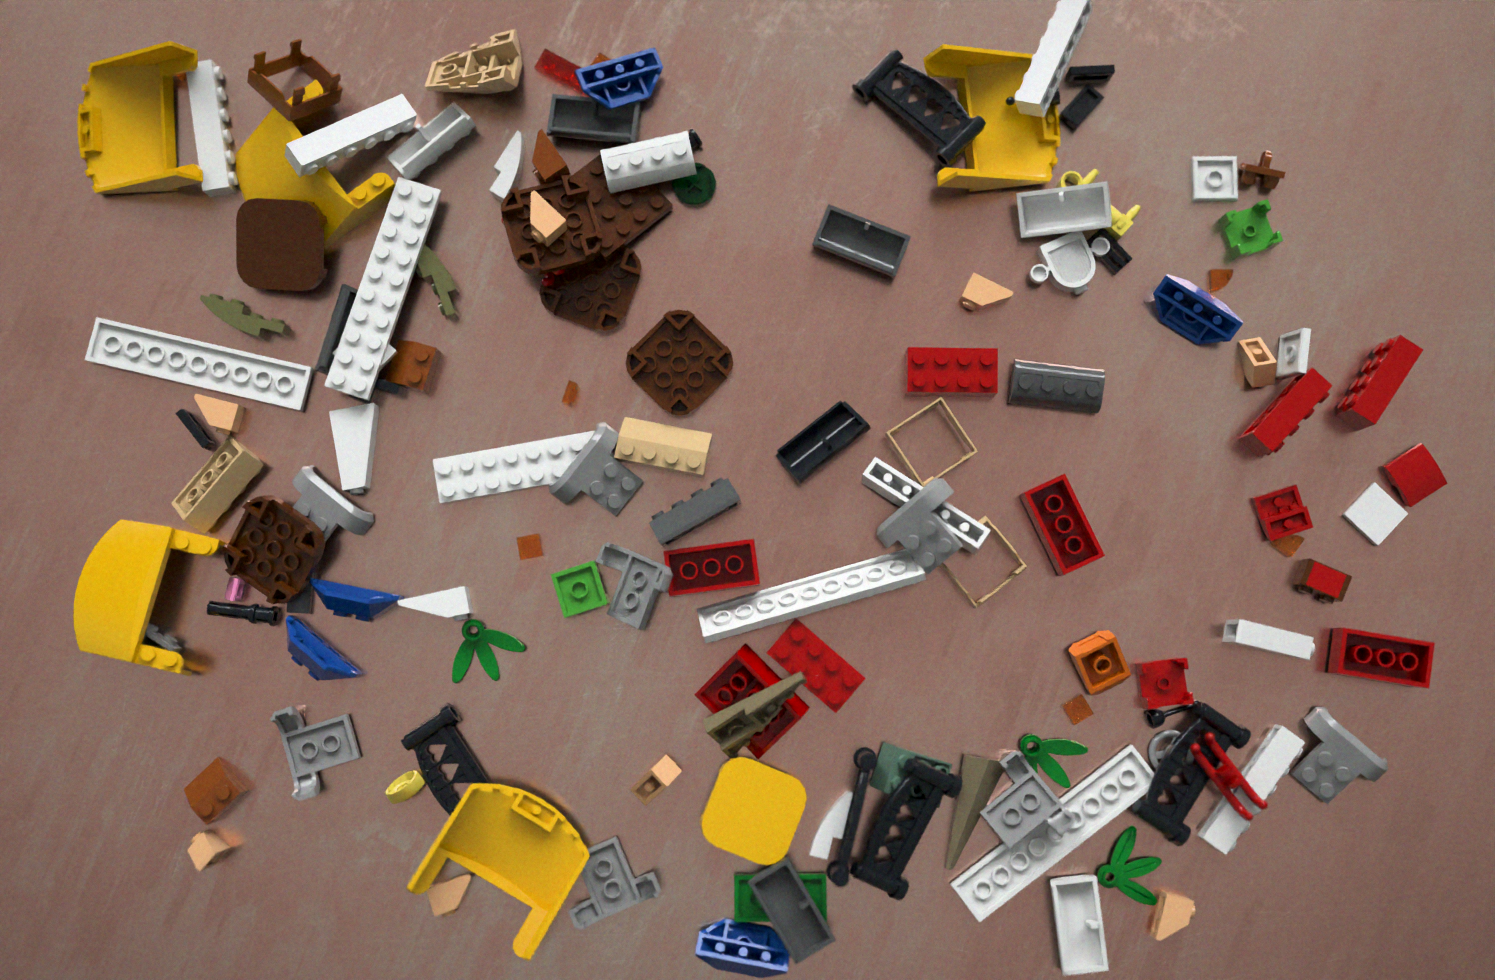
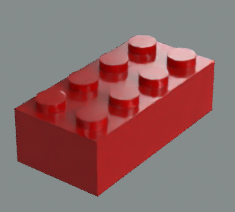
[1336,335,1423,431]
[905,347,998,397]
[1238,367,1333,457]
[1020,474,1105,576]
[663,539,760,597]
[766,618,866,713]
[1328,628,1435,688]

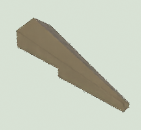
[703,671,807,758]
[945,755,1004,870]

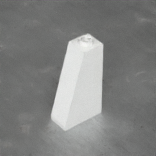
[329,403,379,495]
[1222,619,1315,660]

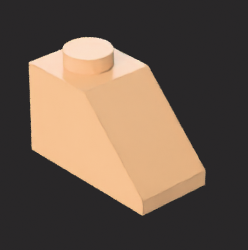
[530,190,567,247]
[959,272,1014,310]
[1238,337,1277,388]
[194,394,245,435]
[630,754,682,806]
[188,830,231,871]
[426,872,475,918]
[1150,890,1195,941]

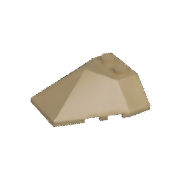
[425,29,523,94]

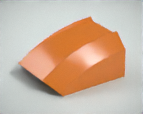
[1068,630,1131,696]

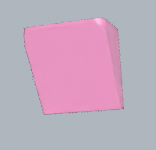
[224,577,246,602]

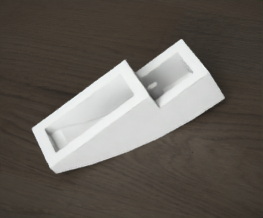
[489,130,524,202]
[809,791,853,860]

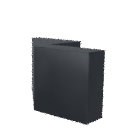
[349,379,405,404]

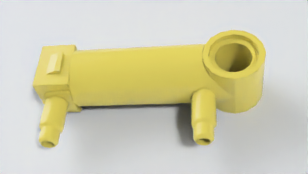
[1057,169,1141,241]

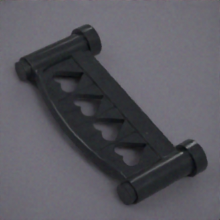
[852,49,986,168]
[1132,702,1251,846]
[401,703,490,815]
[826,747,877,887]
[850,758,962,901]

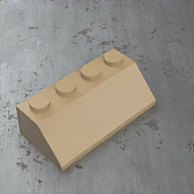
[614,417,712,478]
[171,435,264,534]

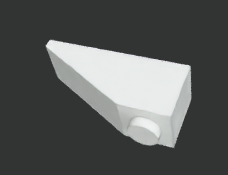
[397,586,473,621]

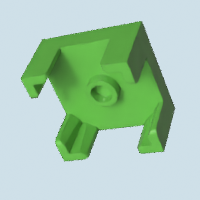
[1218,199,1283,261]
[551,561,610,618]

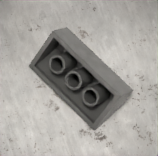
[649,477,741,547]

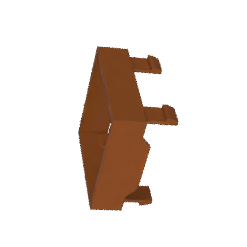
[247,39,343,122]

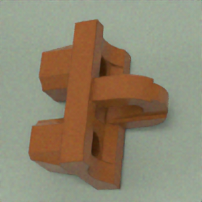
[1240,151,1286,190]

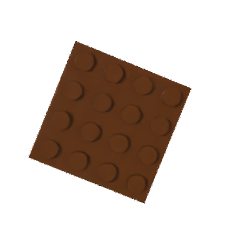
[570,143,673,261]

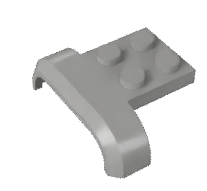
[548,422,643,516]
[292,465,374,542]
[876,478,963,574]
[596,542,674,630]
[271,706,361,801]
[1291,707,1388,804]
[980,751,1075,850]
[568,836,661,930]

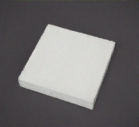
[1191,156,1238,202]
[1275,328,1311,380]
[1342,482,1408,546]

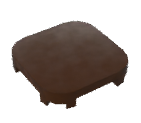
[501,175,602,275]
[236,198,328,291]
[539,247,643,333]
[626,310,733,418]
[221,495,325,604]

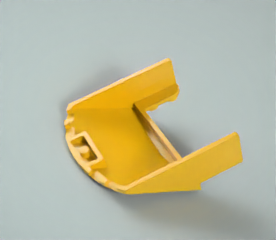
[77,41,203,194]
[923,44,1060,192]
[235,80,396,250]
[73,520,227,676]
[405,783,590,961]

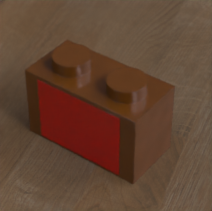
[1293,558,1352,604]

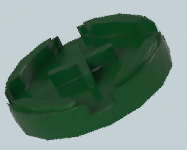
[672,163,716,207]

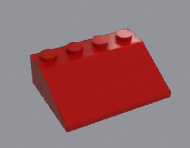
[694,643,810,759]

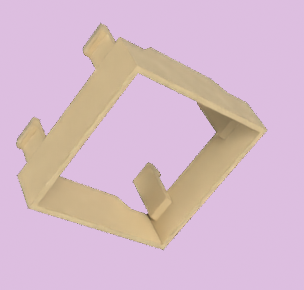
[885,397,978,487]
[939,516,1027,608]

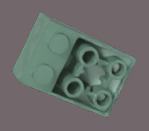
[870,742,952,808]

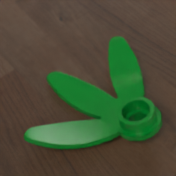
[452,619,525,683]
[1020,734,1088,788]
[1097,826,1162,905]

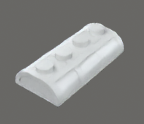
[386,102,476,180]
[600,131,697,193]
[1016,181,1112,238]
[1050,875,1109,976]

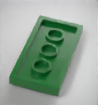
[734,873,827,922]

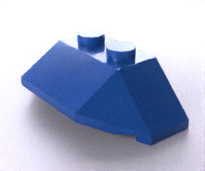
[574,47,663,110]
[1153,274,1243,344]
[310,578,404,622]
[286,615,362,681]
[695,919,790,978]

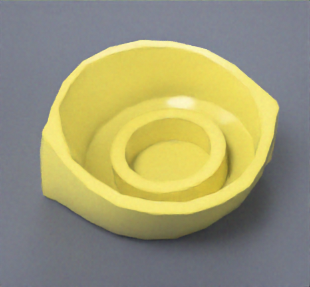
[385,771,425,804]

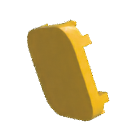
[699,756,807,865]

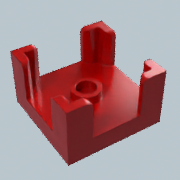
[1135,658,1194,709]

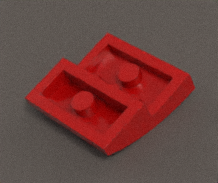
[1383,443,1448,507]
[1251,484,1313,541]

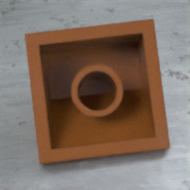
[532,129,571,185]
[386,340,441,395]
[184,757,249,825]

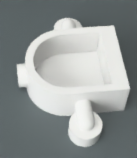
[1029,231,1110,295]

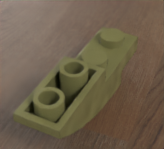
[416,244,460,320]
[200,293,291,340]

